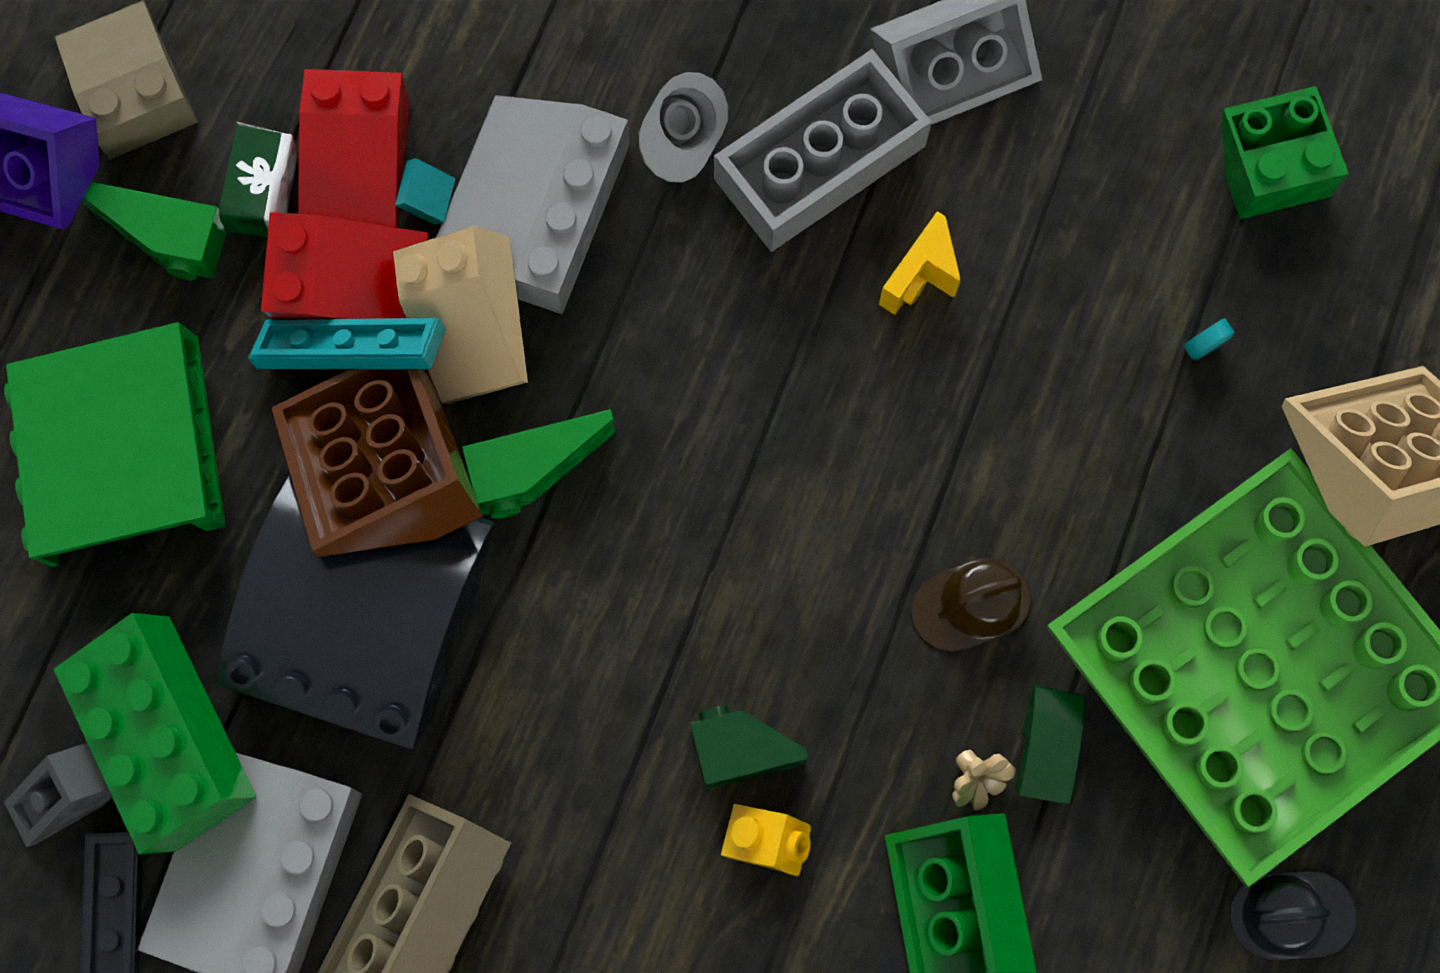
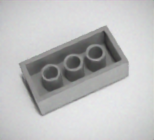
[714,49,932,252]

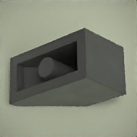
[4,743,112,847]

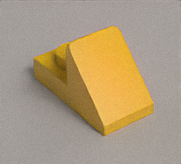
[879,211,960,315]

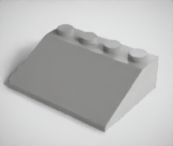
[436,95,630,314]
[138,753,362,973]

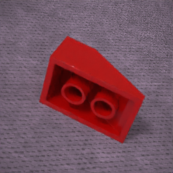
[298,69,410,228]
[261,212,429,320]

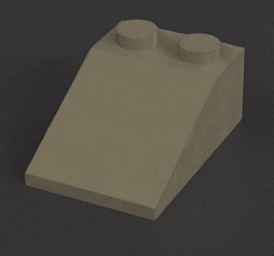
[55,0,198,160]

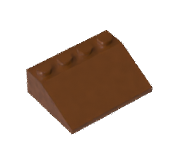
[271,369,482,557]

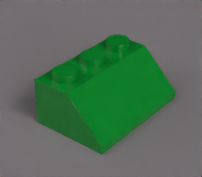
[885,813,1037,973]

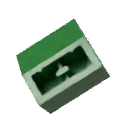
[1221,86,1349,219]

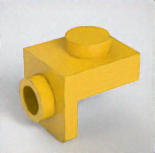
[721,804,811,876]

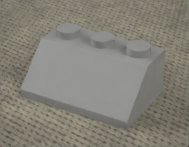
[871,0,1042,125]

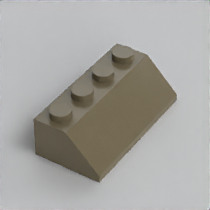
[318,794,511,973]

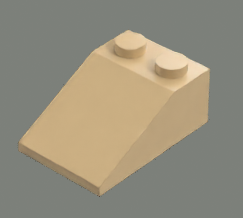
[393,226,528,404]

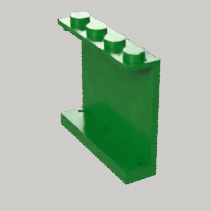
[4,322,226,567]

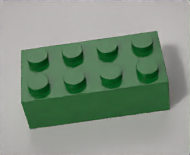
[53,613,257,855]

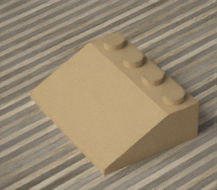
[1281,366,1440,547]

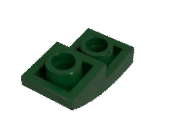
[1015,684,1085,804]

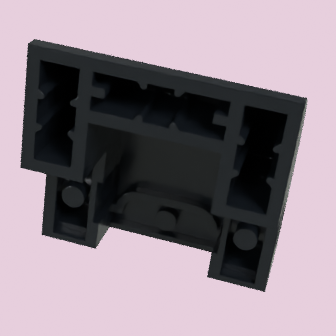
[215,475,495,750]

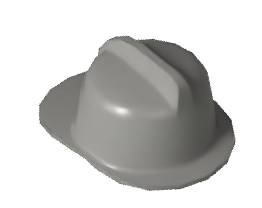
[639,72,728,182]

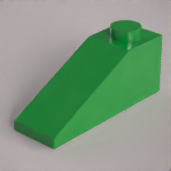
[82,182,227,280]
[462,409,616,519]

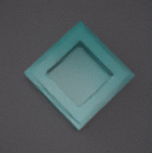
[395,158,455,225]

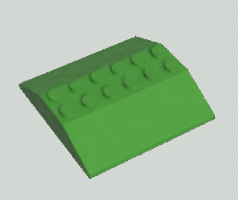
[1046,448,1440,887]

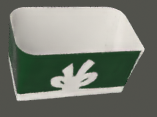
[219,122,299,237]

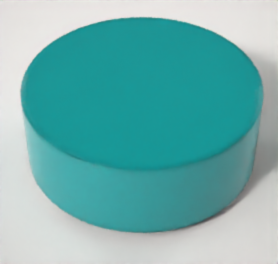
[1183,318,1235,361]

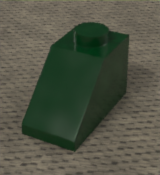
[690,706,809,790]

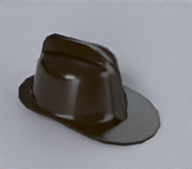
[911,557,1031,652]

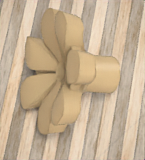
[952,750,1016,810]

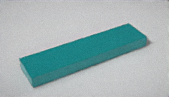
[248,318,446,369]

